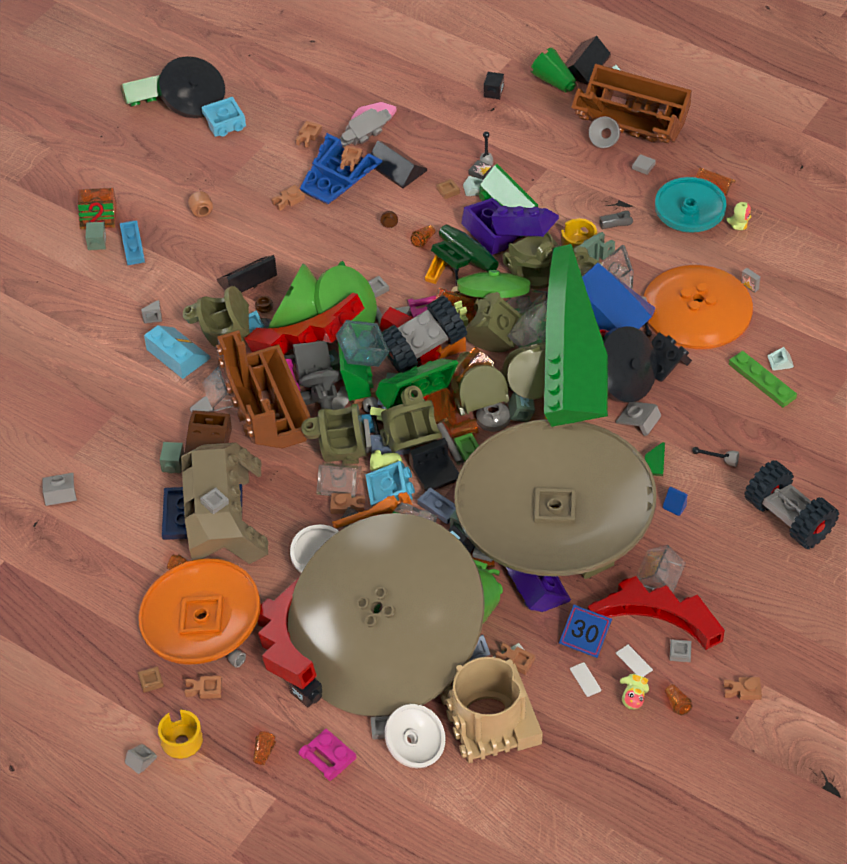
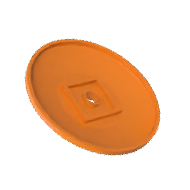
[643,265,753,349]
[139,559,260,665]

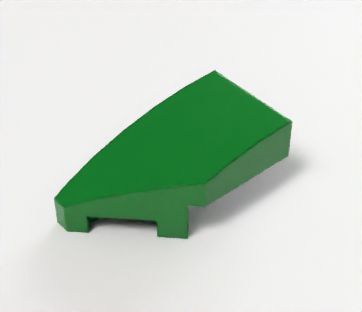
[645,442,665,476]

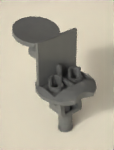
[284,341,343,409]

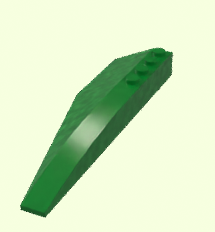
[544,244,608,427]

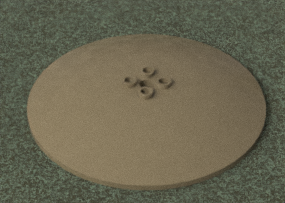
[455,419,656,576]
[288,513,485,717]

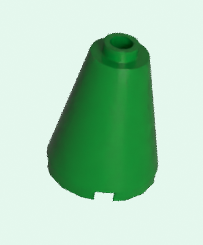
[530,47,576,92]

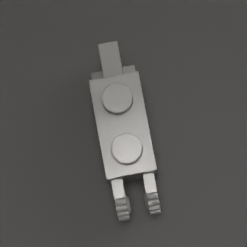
[340,109,392,147]

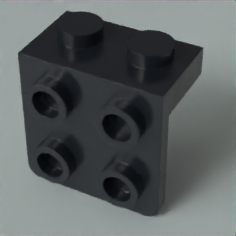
[651,332,692,382]
[409,437,459,491]

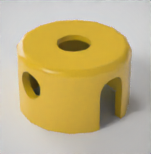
[561,218,597,248]
[158,710,203,759]

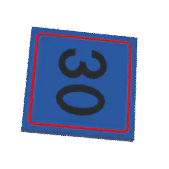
[559,605,612,658]

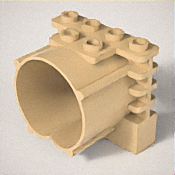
[440,657,543,763]

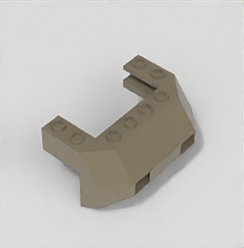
[181,442,268,564]

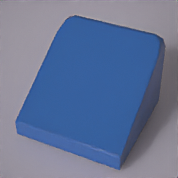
[663,487,688,516]

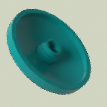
[655,177,726,232]

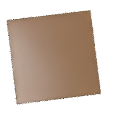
[436,179,460,199]
[138,666,164,693]

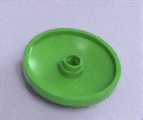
[314,265,377,336]
[457,270,531,298]

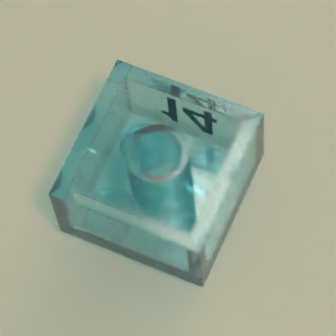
[336,320,389,367]

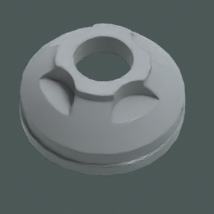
[589,116,620,148]
[476,402,510,432]

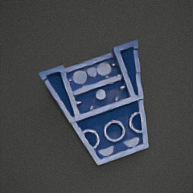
[300,133,382,204]
[582,263,655,331]

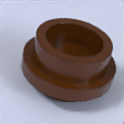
[380,211,398,228]
[255,296,273,313]

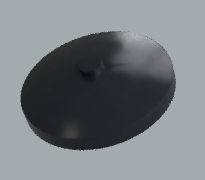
[158,56,225,118]
[603,326,657,403]

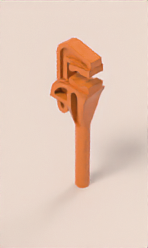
[332,492,413,529]

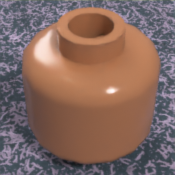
[188,191,213,217]

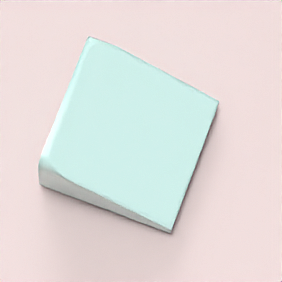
[463,176,483,196]
[767,347,794,371]

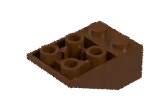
[184,410,232,455]

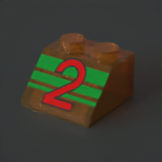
[78,188,117,229]

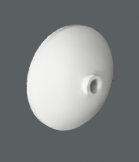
[290,525,339,573]
[385,704,445,768]

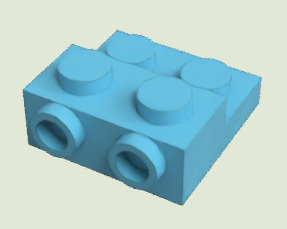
[201,97,246,137]
[365,461,415,507]

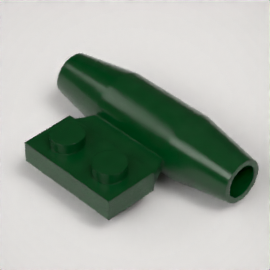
[431,224,499,272]

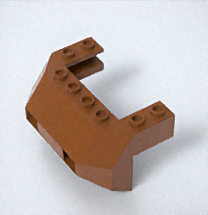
[571,64,692,143]
[216,330,312,449]

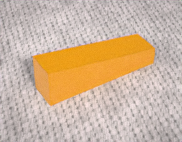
[425,254,447,284]

